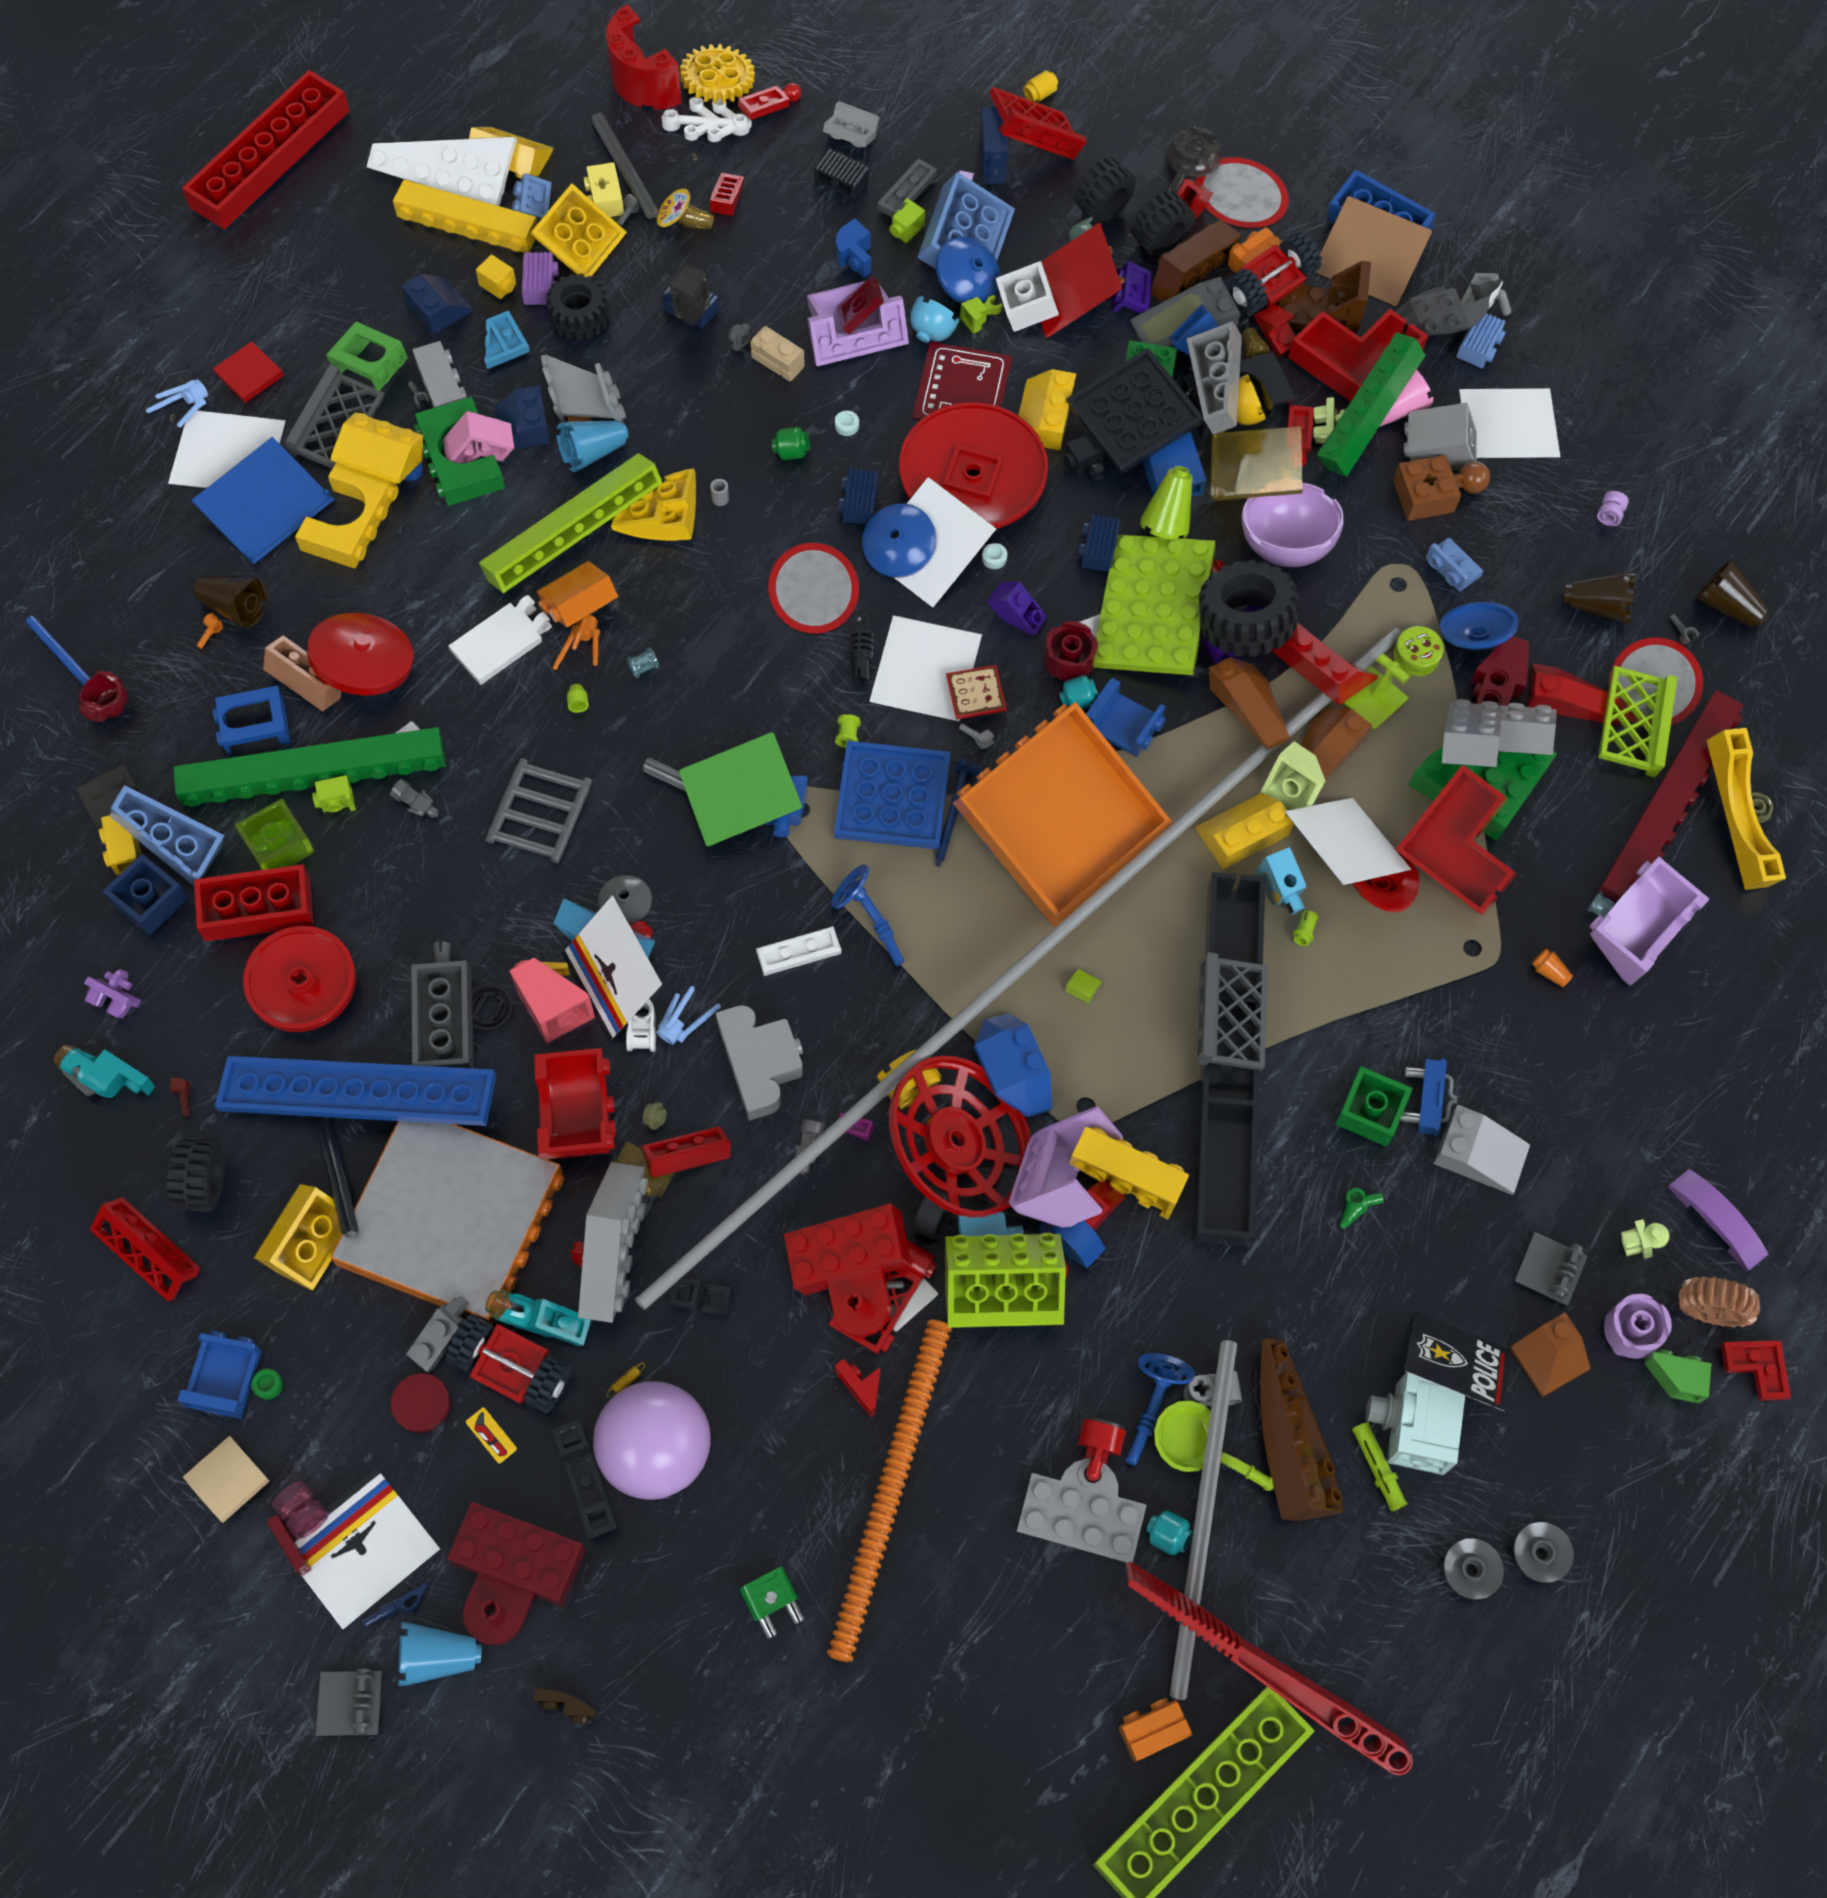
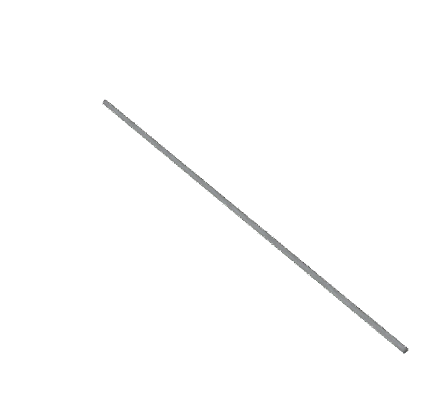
[635,628,1402,1310]

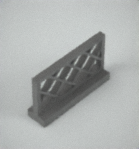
[286,364,385,469]
[1195,952,1268,1071]

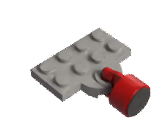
[1017,1417,1146,1563]

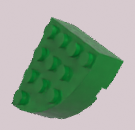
[1408,746,1557,841]

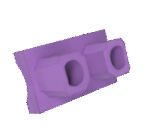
[84,969,141,1018]

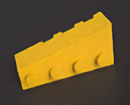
[1069,1126,1189,1220]

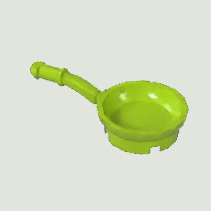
[1154,1401,1274,1491]

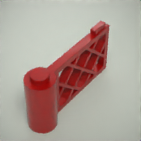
[828,1239,938,1355]

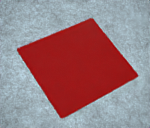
[1041,223,1122,338]

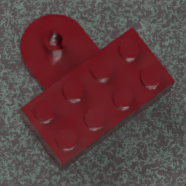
[447,1502,586,1646]

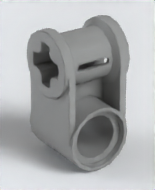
[1183,1371,1242,1406]

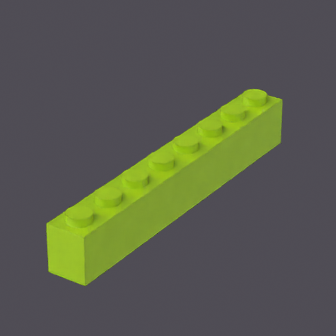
[479,453,662,593]

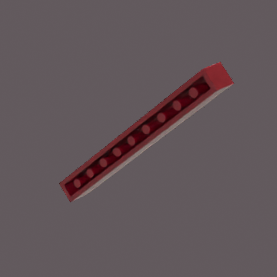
[1595,690,1744,906]

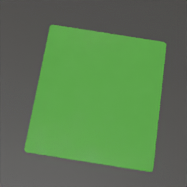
[679,732,802,846]

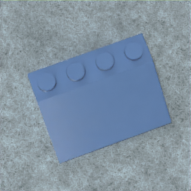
[917,172,1015,269]

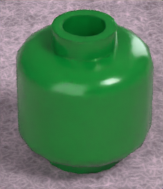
[772,427,810,461]

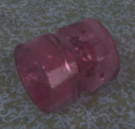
[272,1481,329,1539]

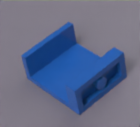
[1086,678,1166,757]

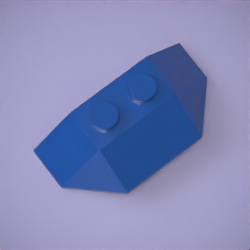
[974,1013,1052,1117]

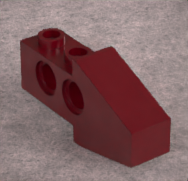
[1470,636,1529,706]

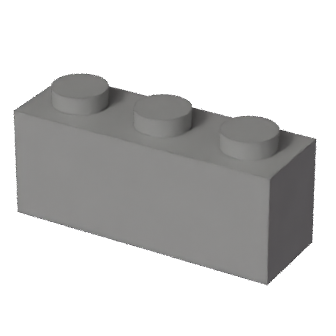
[412,341,467,408]

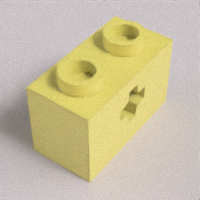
[583,162,624,217]

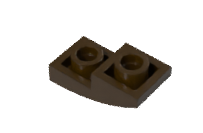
[534,1688,598,1724]

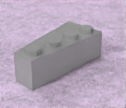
[1187,321,1242,434]

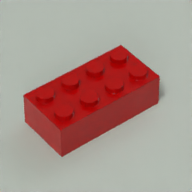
[194,864,314,942]

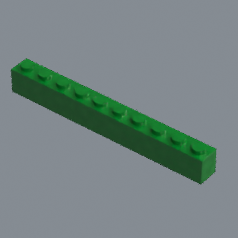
[174,727,446,807]

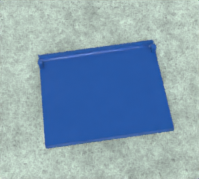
[192,437,335,564]

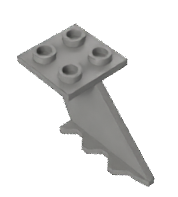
[541,355,626,424]

